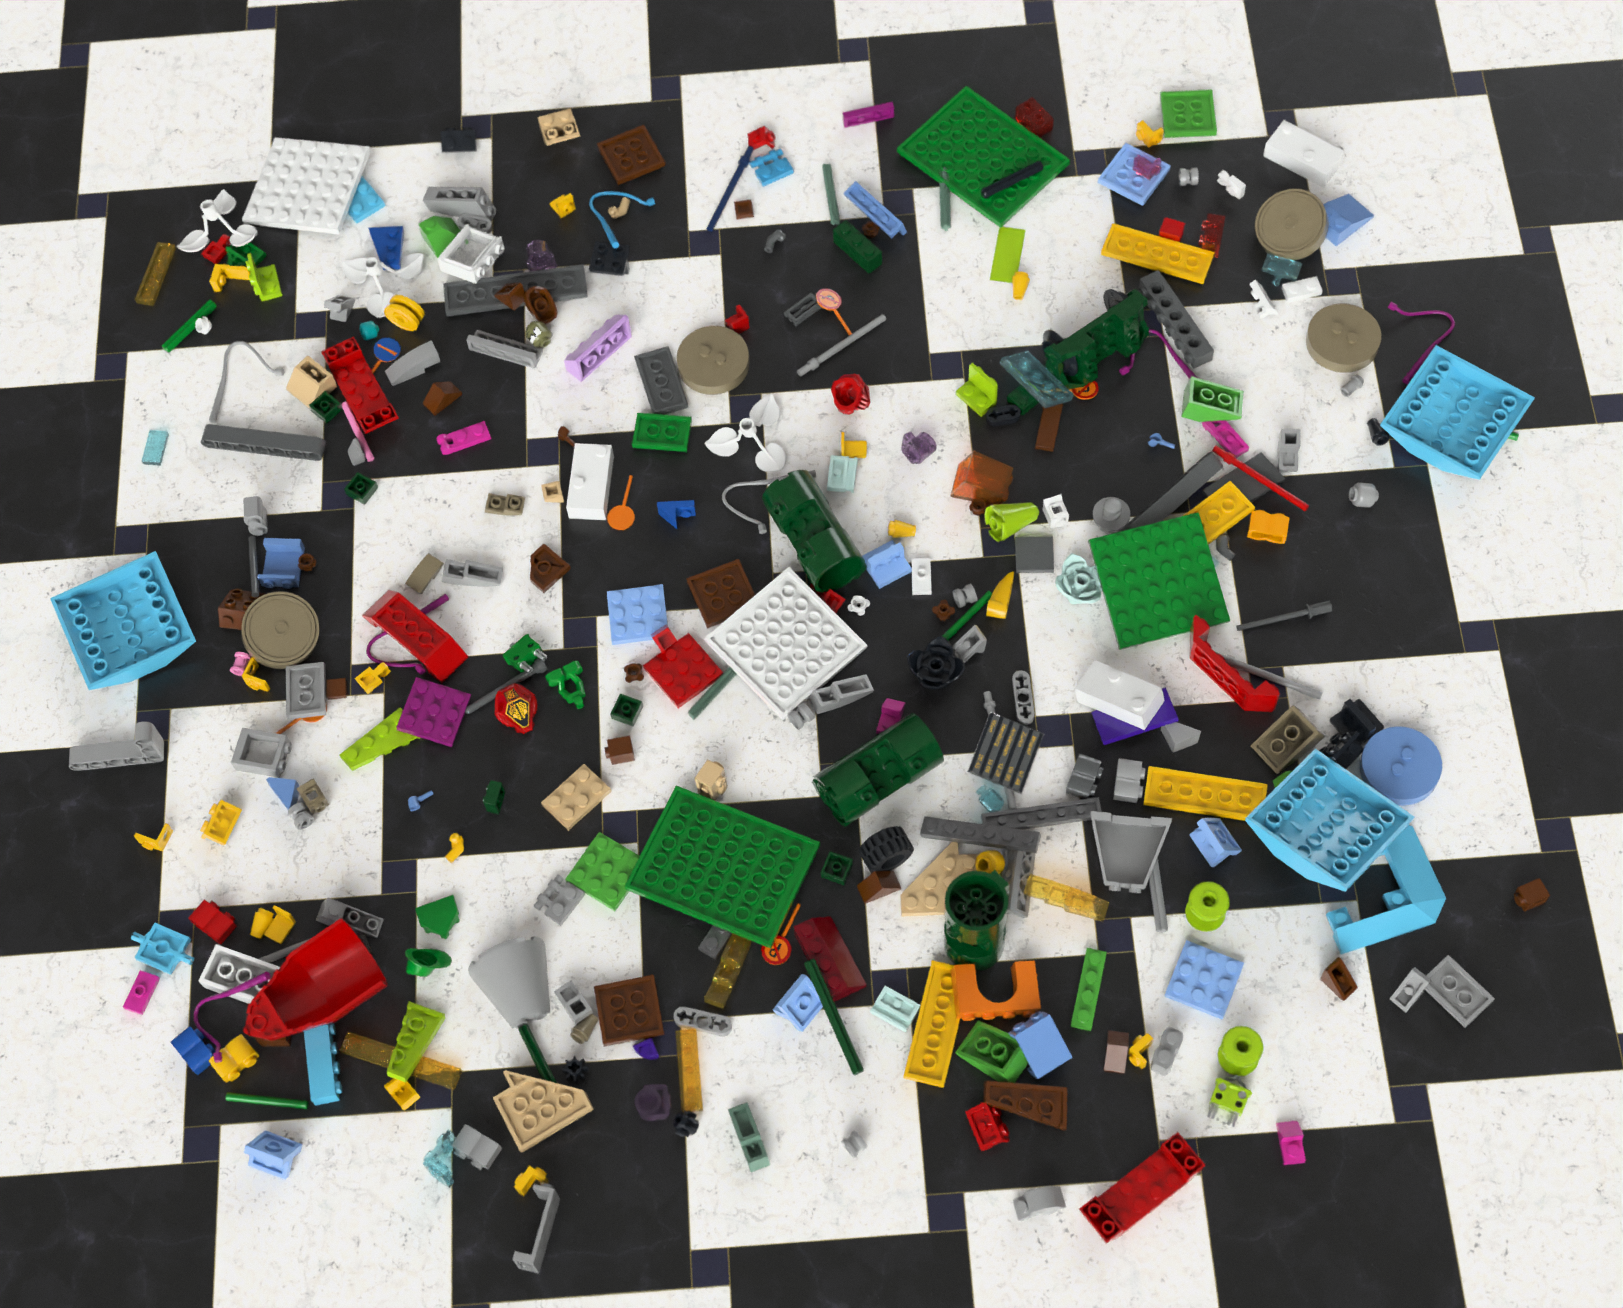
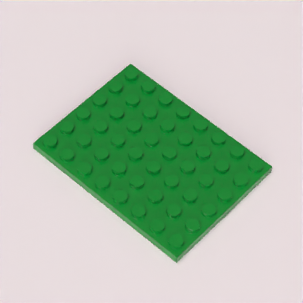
[897,86,1070,228]
[624,785,820,948]

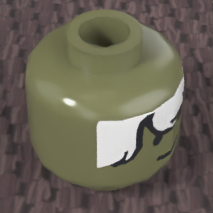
[525,321,552,348]

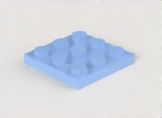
[1098,143,1171,206]
[607,584,668,645]
[1164,940,1244,1020]

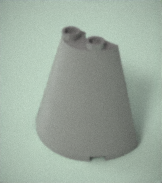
[1091,811,1172,893]
[468,936,550,1029]

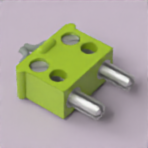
[1207,1075,1252,1127]

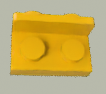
[200,800,242,846]

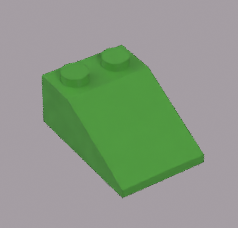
[1181,376,1244,422]
[955,1020,1028,1083]

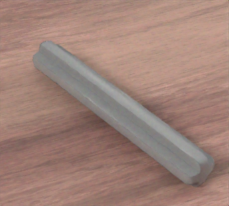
[1149,858,1168,933]

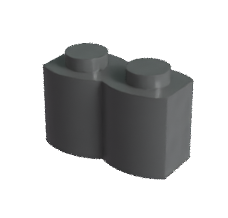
[1066,753,1104,799]

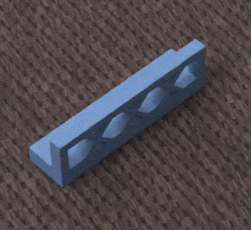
[843,181,907,238]

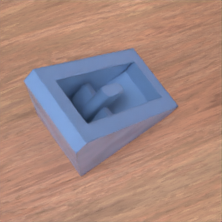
[266,777,300,810]

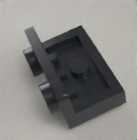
[441,127,477,153]

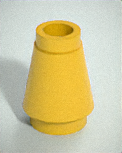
[1012,272,1030,300]
[888,519,916,538]
[250,908,274,939]

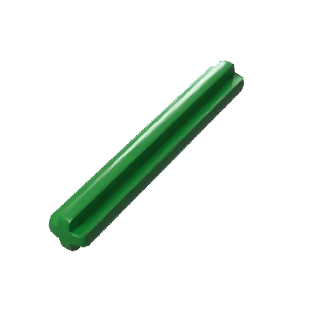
[162,300,217,353]

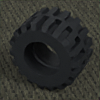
[859,826,914,874]

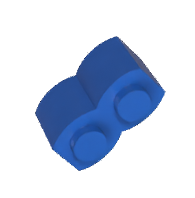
[170,1026,215,1075]

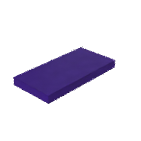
[1091,687,1178,745]

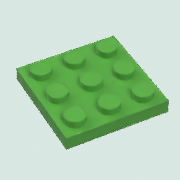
[1160,90,1217,138]
[565,832,640,911]

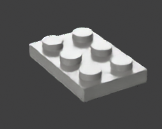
[286,662,326,720]
[1425,955,1495,1028]

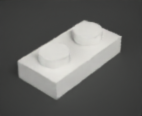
[1282,276,1322,303]

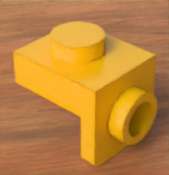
[1136,120,1164,148]
[1128,1033,1153,1069]
[384,1078,420,1111]
[514,1166,549,1196]

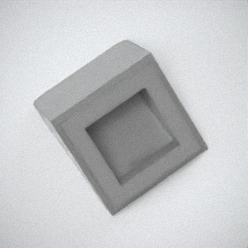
[348,438,366,466]

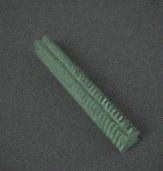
[822,164,840,225]
[939,167,951,231]
[688,666,737,720]

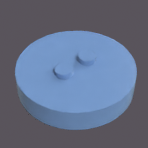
[1359,727,1442,806]

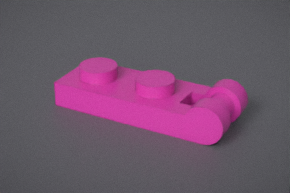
[1202,420,1249,458]
[436,421,491,455]

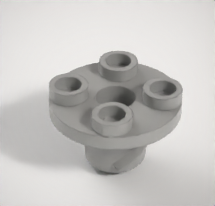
[1093,497,1130,532]

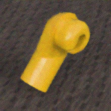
[445,833,464,863]

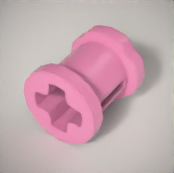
[230,652,251,676]

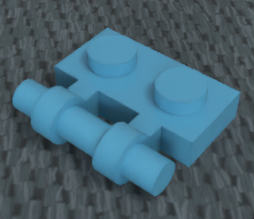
[749,149,794,187]

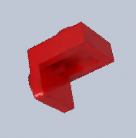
[748,126,776,150]

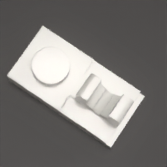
[1250,280,1278,318]

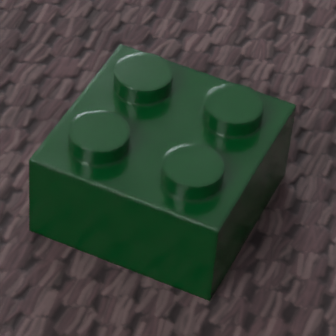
[1007,382,1040,416]
[309,391,343,424]
[344,472,378,505]
[610,693,643,727]
[483,780,506,814]
[821,851,853,885]

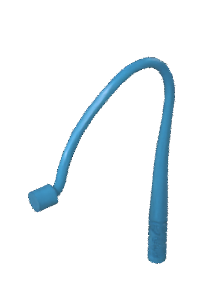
[589,191,655,248]

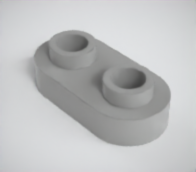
[458,213,492,234]

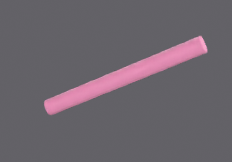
[341,402,374,462]

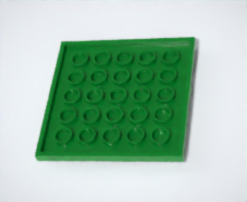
[1088,512,1230,650]

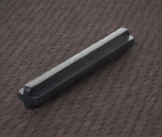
[981,161,1043,198]

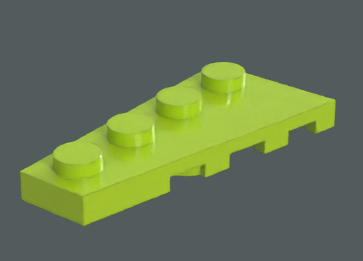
[339,707,420,771]
[387,1001,446,1082]

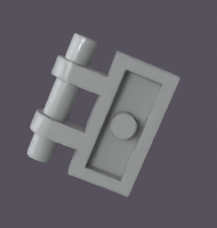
[533,875,585,926]

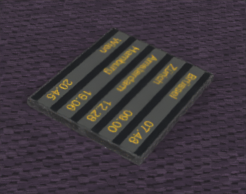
[967,712,1044,794]

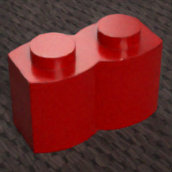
[188,900,237,945]

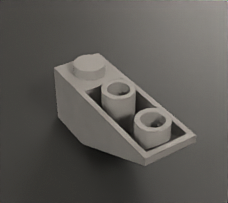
[316,898,384,938]

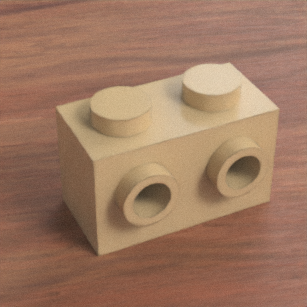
[695,759,727,801]

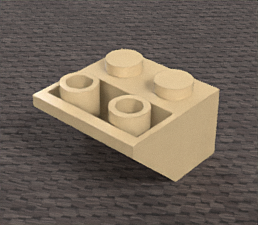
[538,108,580,146]
[286,356,337,409]

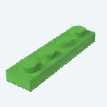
[1071,948,1107,1031]

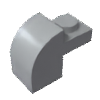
[1277,429,1300,472]
[554,980,593,1024]
[1013,1186,1066,1221]

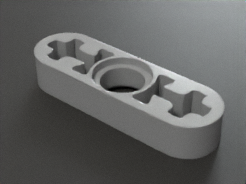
[1012,670,1035,725]
[673,1007,732,1037]

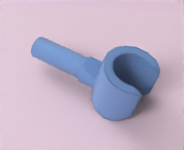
[1148,433,1175,449]
[408,790,433,811]

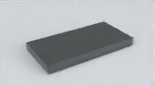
[634,346,689,415]
[1202,452,1285,503]

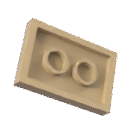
[541,764,612,831]

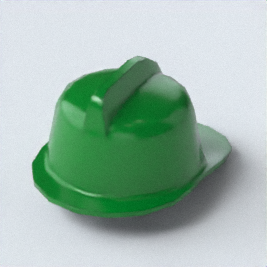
[405,948,452,977]

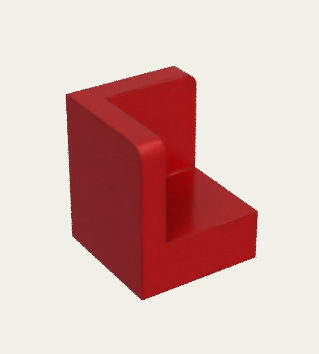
[1159,217,1185,242]
[725,305,749,334]
[651,624,677,653]

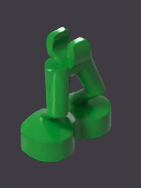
[545,661,586,709]

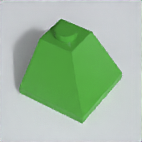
[418,216,469,258]

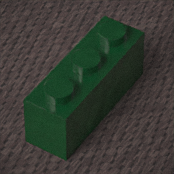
[833,220,882,274]

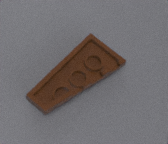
[984,1081,1067,1131]

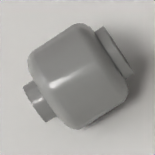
[1349,482,1379,507]

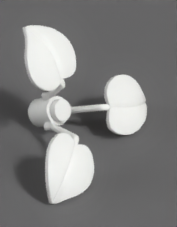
[177,190,258,252]
[342,253,424,318]
[705,394,786,472]

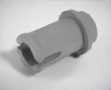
[1340,375,1364,397]

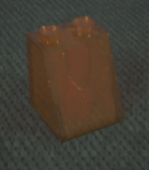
[950,451,1013,505]

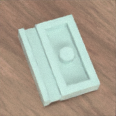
[827,455,858,493]
[870,986,921,1032]

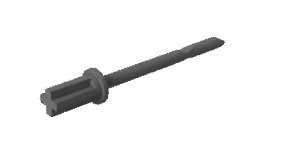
[1236,600,1332,631]

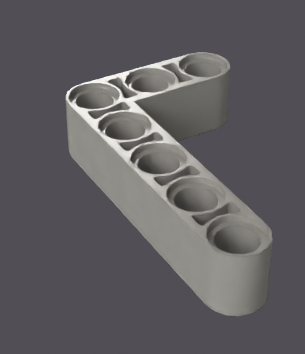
[69,722,164,771]

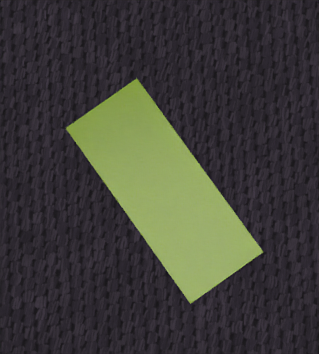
[990,227,1026,283]

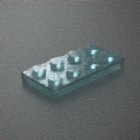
[999,350,1074,408]

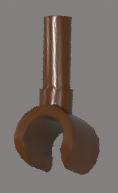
[558,426,575,447]

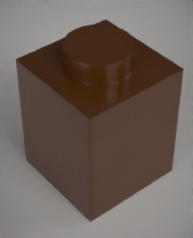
[604,735,635,765]
[1514,878,1550,912]

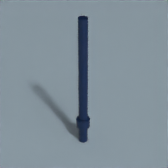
[706,146,754,232]

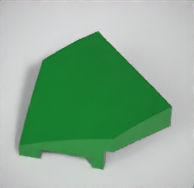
[226,242,267,267]
[415,895,460,939]

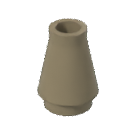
[570,1014,598,1044]

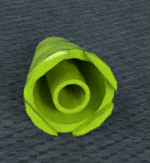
[984,502,1039,542]

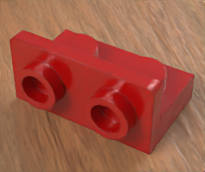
[965,1102,1010,1151]

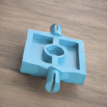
[131,923,194,975]

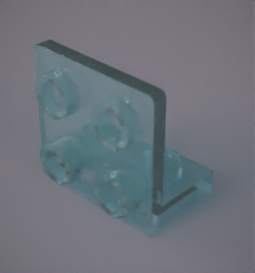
[423,1130,456,1188]

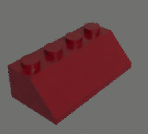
[794,916,867,1002]

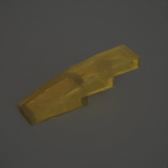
[1024,874,1109,922]
[704,933,752,1009]

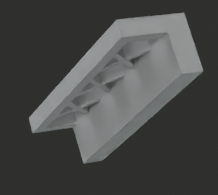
[467,330,543,369]
[1001,849,1035,918]

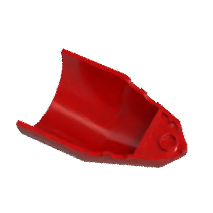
[243,918,388,1041]

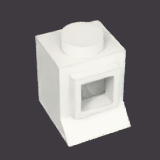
[1043,494,1069,528]

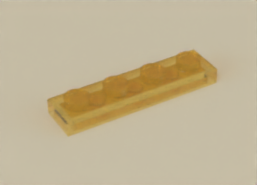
[135,242,176,306]
[676,1029,703,1113]

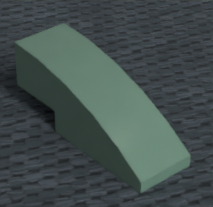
[728,1102,770,1172]

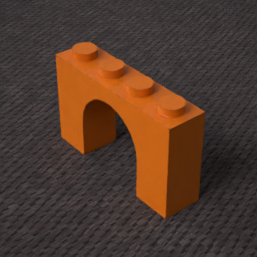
[951,961,1041,1021]

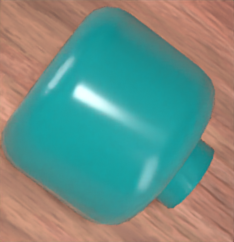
[359,321,379,340]

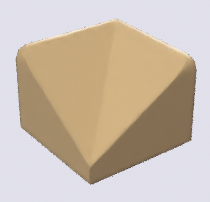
[541,481,564,503]

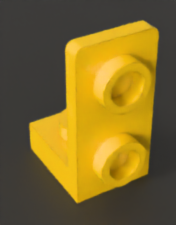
[210,264,250,292]

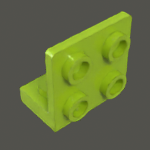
[246,253,282,301]
[956,363,998,417]

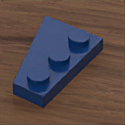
[368,226,404,270]

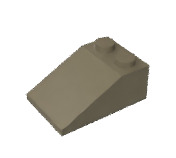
[1251,705,1325,774]

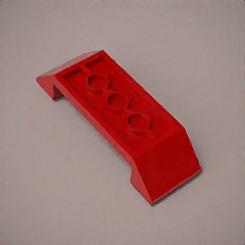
[321,336,399,434]
[362,590,468,683]
[1190,615,1280,712]
[1079,1132,1206,1244]

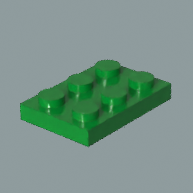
[632,413,692,452]

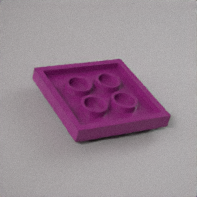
[397,677,471,747]

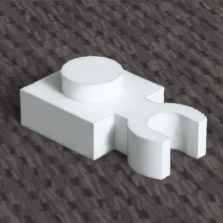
[1217,170,1246,200]

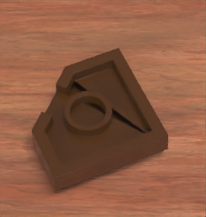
[530,544,571,593]

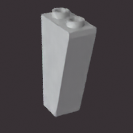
[423,187,497,222]

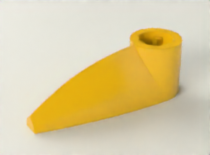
[986,572,1014,619]

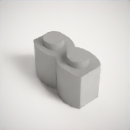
[243,496,268,536]
[1113,758,1145,803]
[1151,1026,1183,1076]
[451,1124,502,1170]

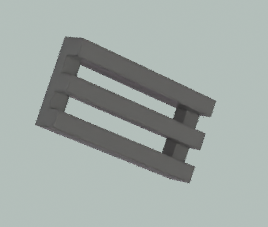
[784,292,822,326]

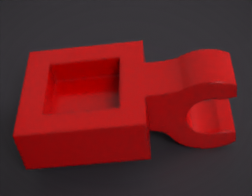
[202,234,231,264]

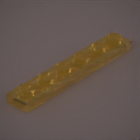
[340,1032,462,1090]

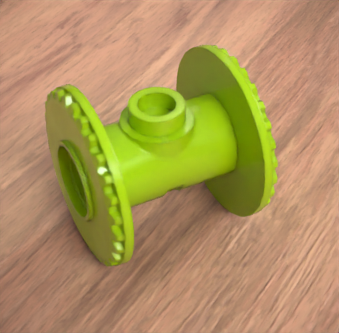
[1185,882,1229,932]
[1218,1026,1263,1076]

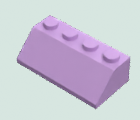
[564,315,632,382]

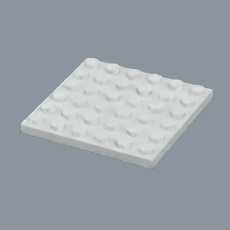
[242,137,371,234]
[705,567,867,720]

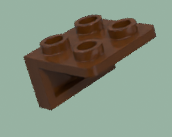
[218,589,265,630]

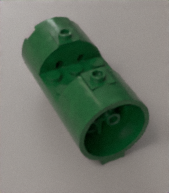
[762,470,867,593]
[812,713,944,826]
[944,870,1009,971]

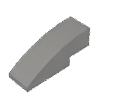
[385,340,441,386]
[441,559,503,586]
[809,674,874,714]

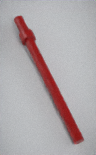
[1212,445,1309,511]

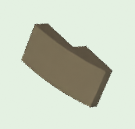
[485,493,526,516]
[405,553,444,594]

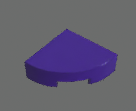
[632,1038,660,1060]

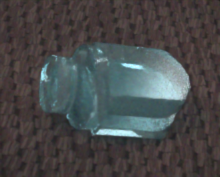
[976,785,1004,812]

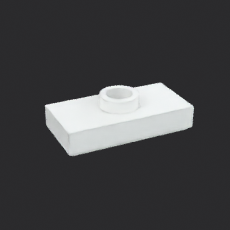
[912,558,931,595]

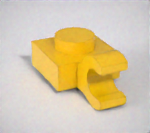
[355,662,391,694]

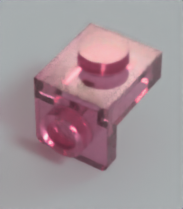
[1133,155,1162,180]

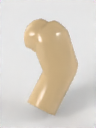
[608,197,630,218]

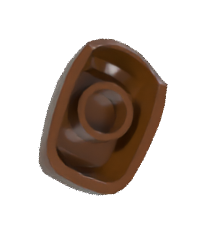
[523,286,557,324]

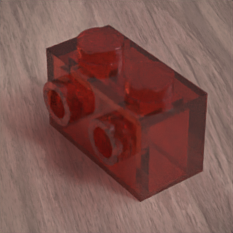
[1015,97,1054,138]
[1199,213,1225,257]

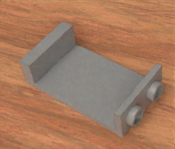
[512,1183,560,1273]

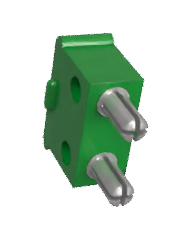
[503,634,547,673]

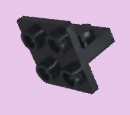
[589,241,630,276]
[1329,698,1384,745]
[1319,731,1364,769]

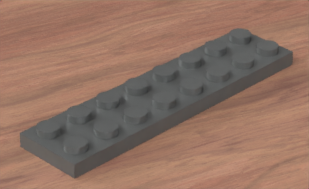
[443,264,588,316]

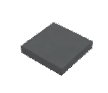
[1015,536,1054,573]

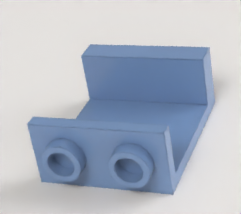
[257,538,305,589]
[1009,1011,1072,1079]

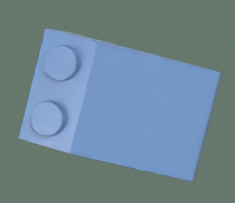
[1324,194,1374,246]

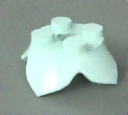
[1055,553,1102,604]

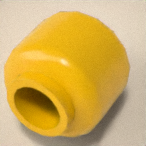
[975,850,1005,874]

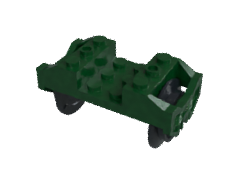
[1042,289,1149,392]

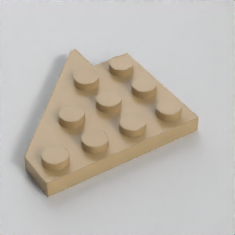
[901,842,979,916]
[493,1070,594,1153]

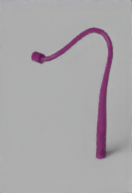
[1388,301,1455,384]
[1119,329,1198,379]
[366,594,449,675]
[194,972,271,1063]

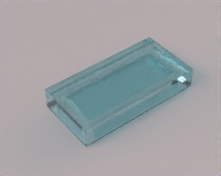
[142,430,169,466]

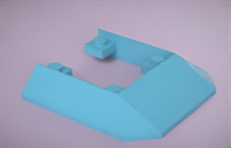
[1326,825,1446,955]

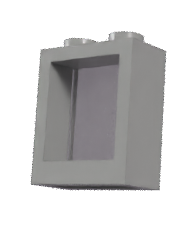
[231,728,292,778]

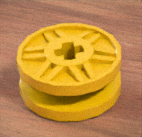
[384,295,425,331]

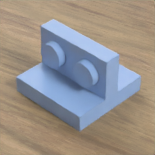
[862,540,912,589]
[1190,818,1242,867]
[773,974,823,1032]
[244,1130,302,1179]

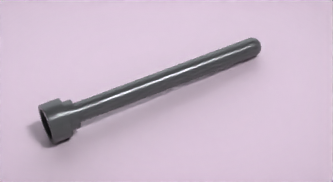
[465,658,548,714]

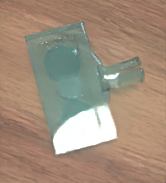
[1262,254,1302,286]

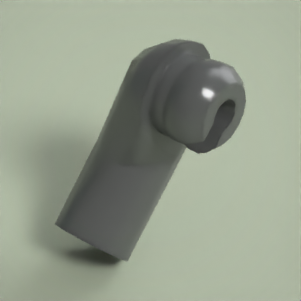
[764,230,786,253]
[1216,534,1235,561]

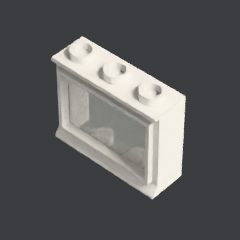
[438,224,504,283]

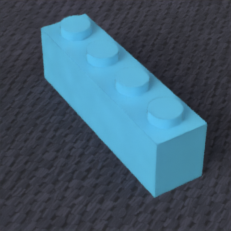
[304,1022,342,1106]

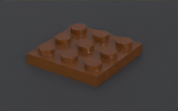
[597,125,665,185]
[686,559,755,628]
[594,975,664,1047]

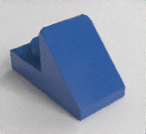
[657,500,696,529]

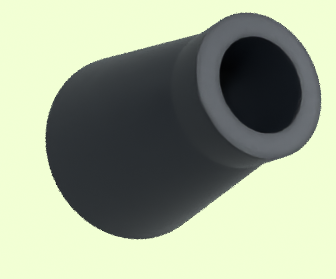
[1367,418,1389,446]

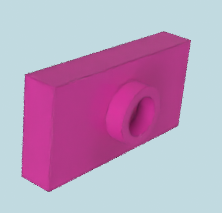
[123,970,160,1015]

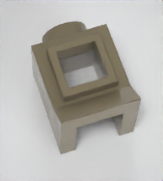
[296,778,329,815]

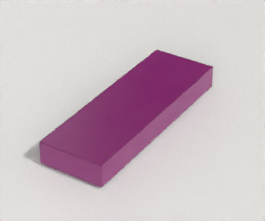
[842,102,894,128]

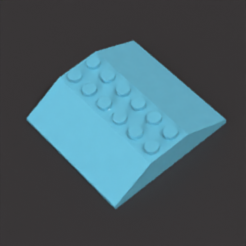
[1380,345,1535,480]
[50,551,196,690]
[1245,749,1415,892]

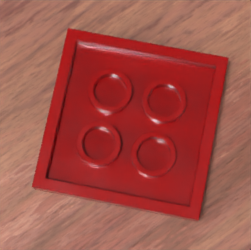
[643,633,723,709]

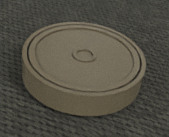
[1255,189,1329,261]
[1306,304,1381,373]
[677,326,750,395]
[241,592,319,669]

